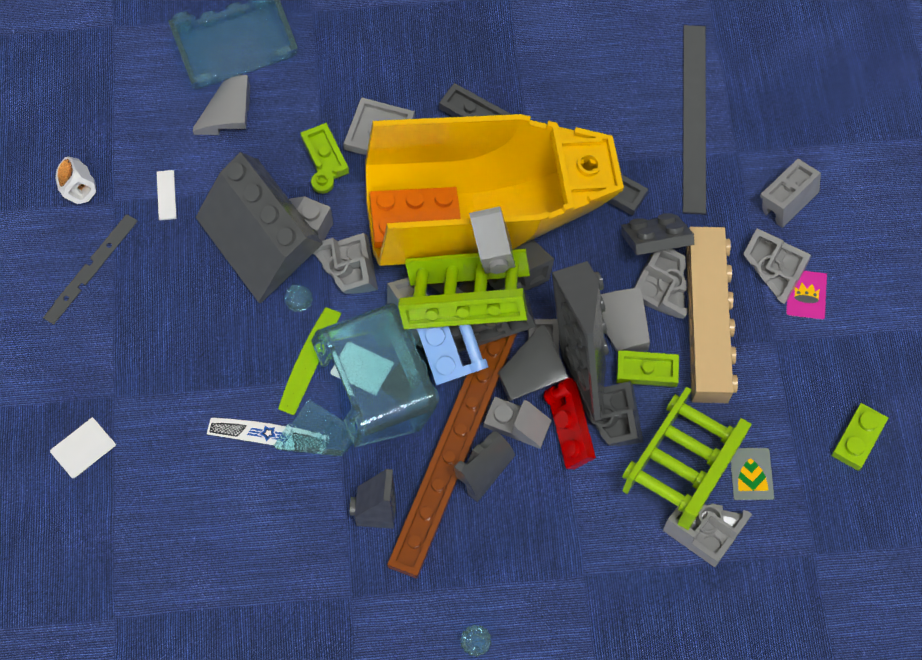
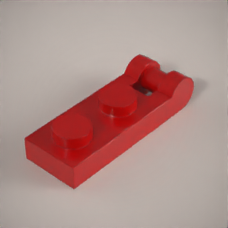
[544,377,596,470]

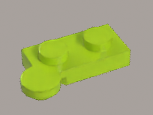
[300,123,349,194]

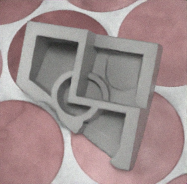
[743,228,812,304]
[600,287,650,353]

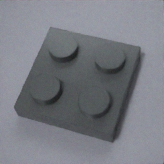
[621,213,695,255]

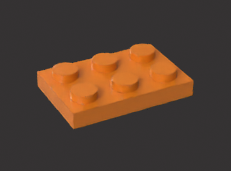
[369,187,461,248]

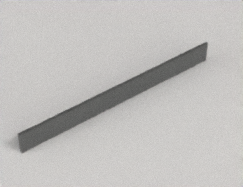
[683,25,706,215]

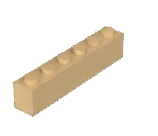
[686,227,738,403]

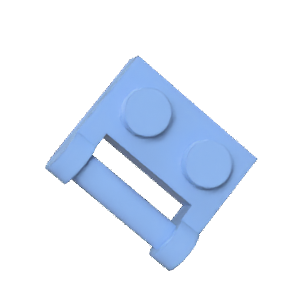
[417,324,489,385]

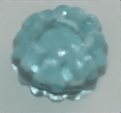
[284,284,313,312]
[460,625,492,657]

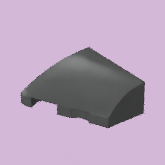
[498,325,568,401]

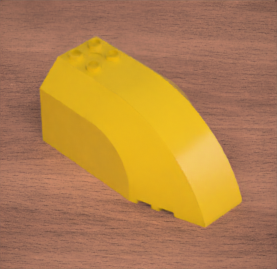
[365,114,624,266]

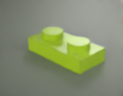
[616,350,679,387]
[831,403,888,471]

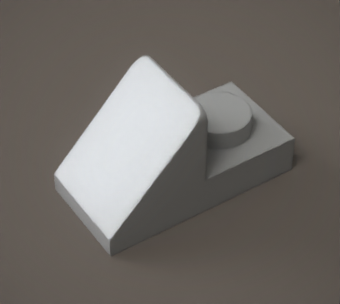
[483,397,552,449]

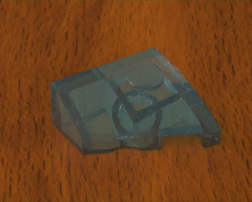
[273,399,360,457]

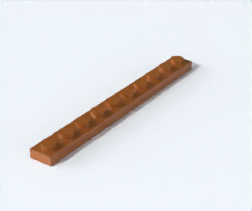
[387,333,518,579]

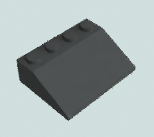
[195,152,323,303]
[552,261,609,421]

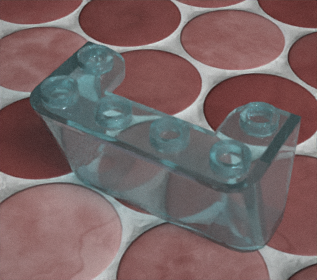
[168,0,298,89]
[311,303,439,447]

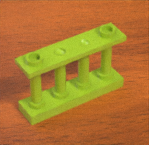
[398,249,530,329]
[622,387,752,530]

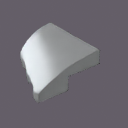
[193,75,250,135]
[313,233,378,294]
[633,249,688,319]
[662,503,752,567]

